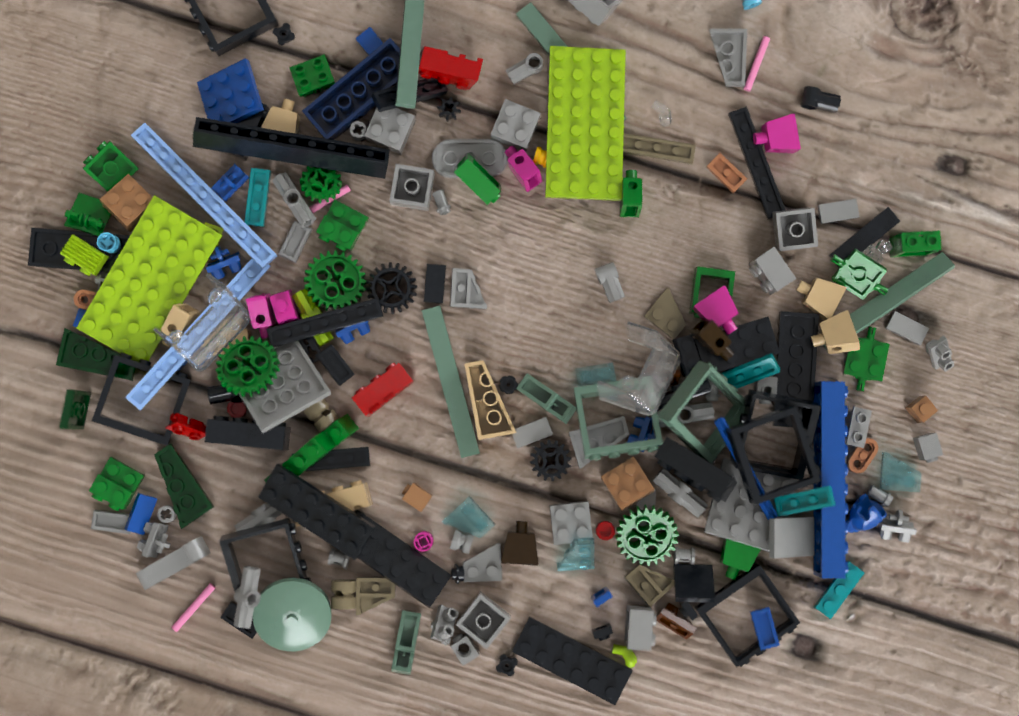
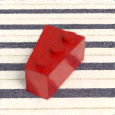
[418,46,483,90]
[351,363,414,417]

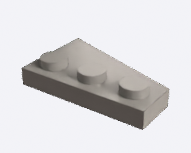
[709,29,747,87]
[569,416,629,469]

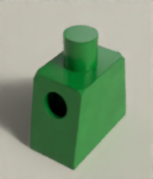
[620,170,642,218]
[720,539,761,580]

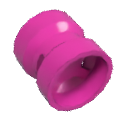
[413,531,434,552]

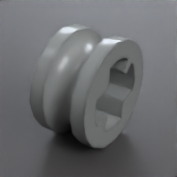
[157,505,177,523]

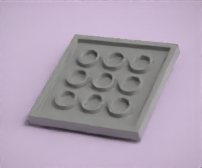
[230,341,331,433]
[704,458,798,552]

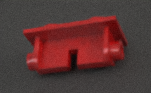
[165,413,206,440]

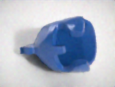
[846,493,887,533]

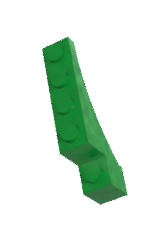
[264,413,359,482]

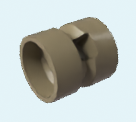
[303,399,340,433]
[331,579,356,609]

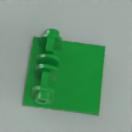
[289,54,335,98]
[64,193,111,236]

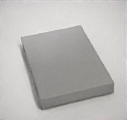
[769,517,814,558]

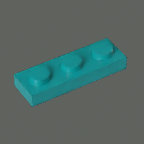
[244,168,271,227]
[721,353,780,389]
[774,486,835,517]
[814,561,865,619]

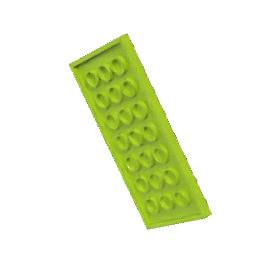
[545,46,626,201]
[76,195,223,362]

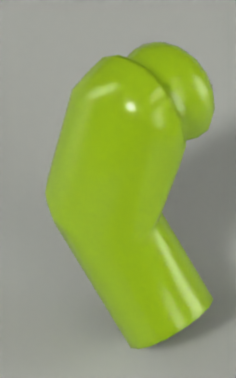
[612,644,637,668]

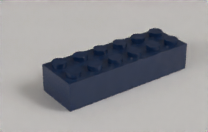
[302,38,400,140]

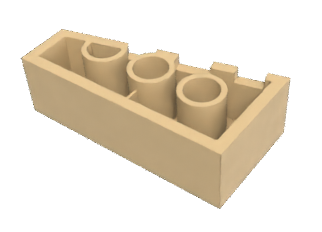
[464,360,516,440]
[295,480,373,527]

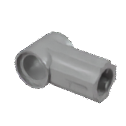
[506,53,543,85]
[595,262,625,303]

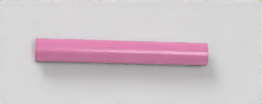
[743,36,770,92]
[309,184,351,213]
[171,583,216,632]

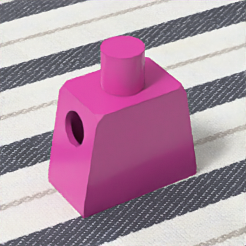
[753,113,801,153]
[505,146,542,192]
[693,285,738,335]
[269,289,300,325]
[246,293,275,339]

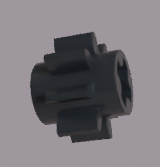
[437,97,461,122]

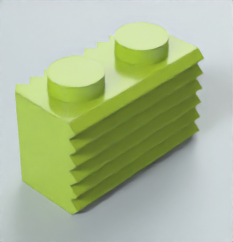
[60,234,109,277]

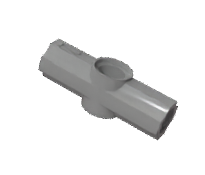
[272,172,316,228]
[657,402,714,427]
[652,468,708,518]
[234,503,283,531]
[233,566,261,628]

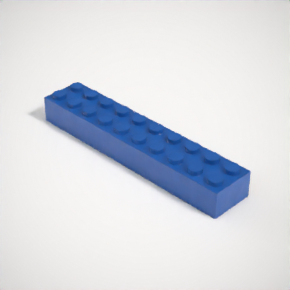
[813,381,848,578]

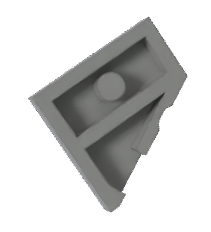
[450,268,487,309]

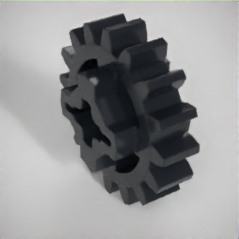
[530,440,572,481]

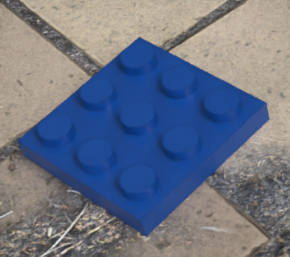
[197,58,264,123]

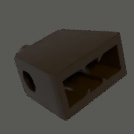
[689,318,734,361]
[501,521,538,566]

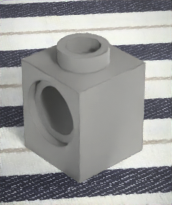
[450,633,480,666]

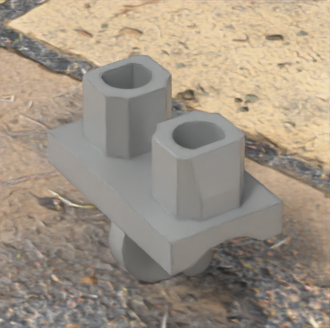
[926,335,954,372]
[878,510,917,543]
[137,522,171,558]
[430,605,459,645]

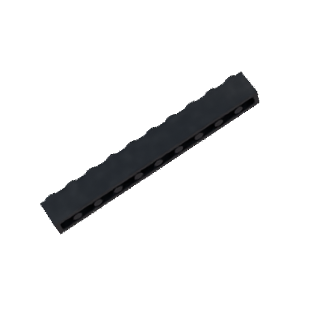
[193,117,390,179]

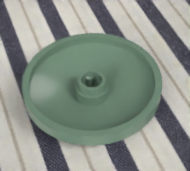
[253,578,332,651]

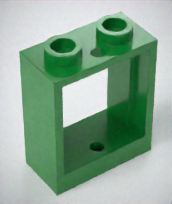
[454,153,501,205]
[889,231,942,258]
[689,266,735,319]

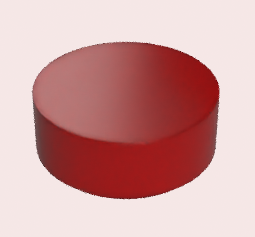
[227,401,247,418]
[596,521,615,540]

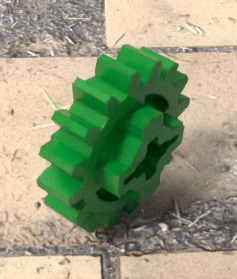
[300,166,342,203]

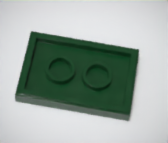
[59,389,91,429]

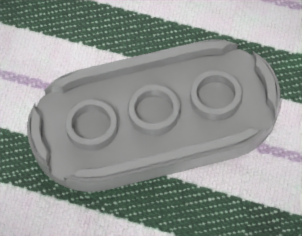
[432,139,508,178]

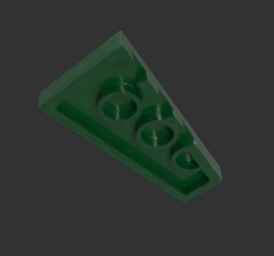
[56,328,136,381]
[154,444,214,529]

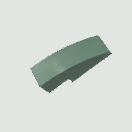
[516,373,576,424]
[391,610,421,675]

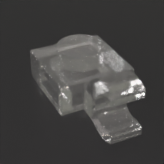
[862,239,893,264]

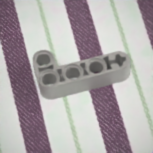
[136,536,211,590]

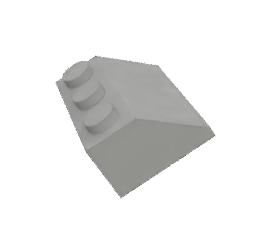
[568,0,623,26]

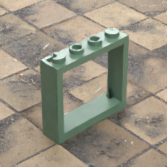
[657,361,745,464]
[573,376,663,461]

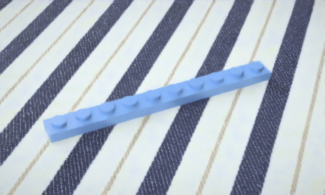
[131,123,277,269]
[125,259,271,411]

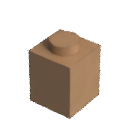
[905,395,938,423]
[402,483,433,512]

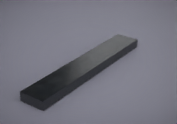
[728,106,785,220]
[267,298,384,348]

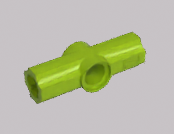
[292,289,334,346]

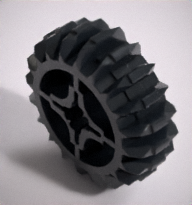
[366,262,418,314]

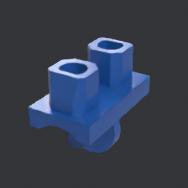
[211,164,250,202]
[206,246,242,280]
[335,321,370,344]
[627,416,655,452]

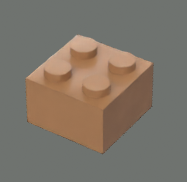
[100,174,153,232]
[601,456,655,512]

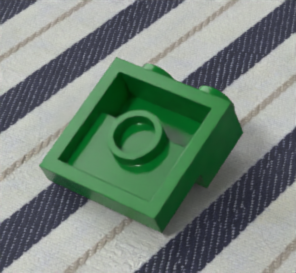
[83,141,139,192]
[316,200,369,252]
[89,457,145,511]

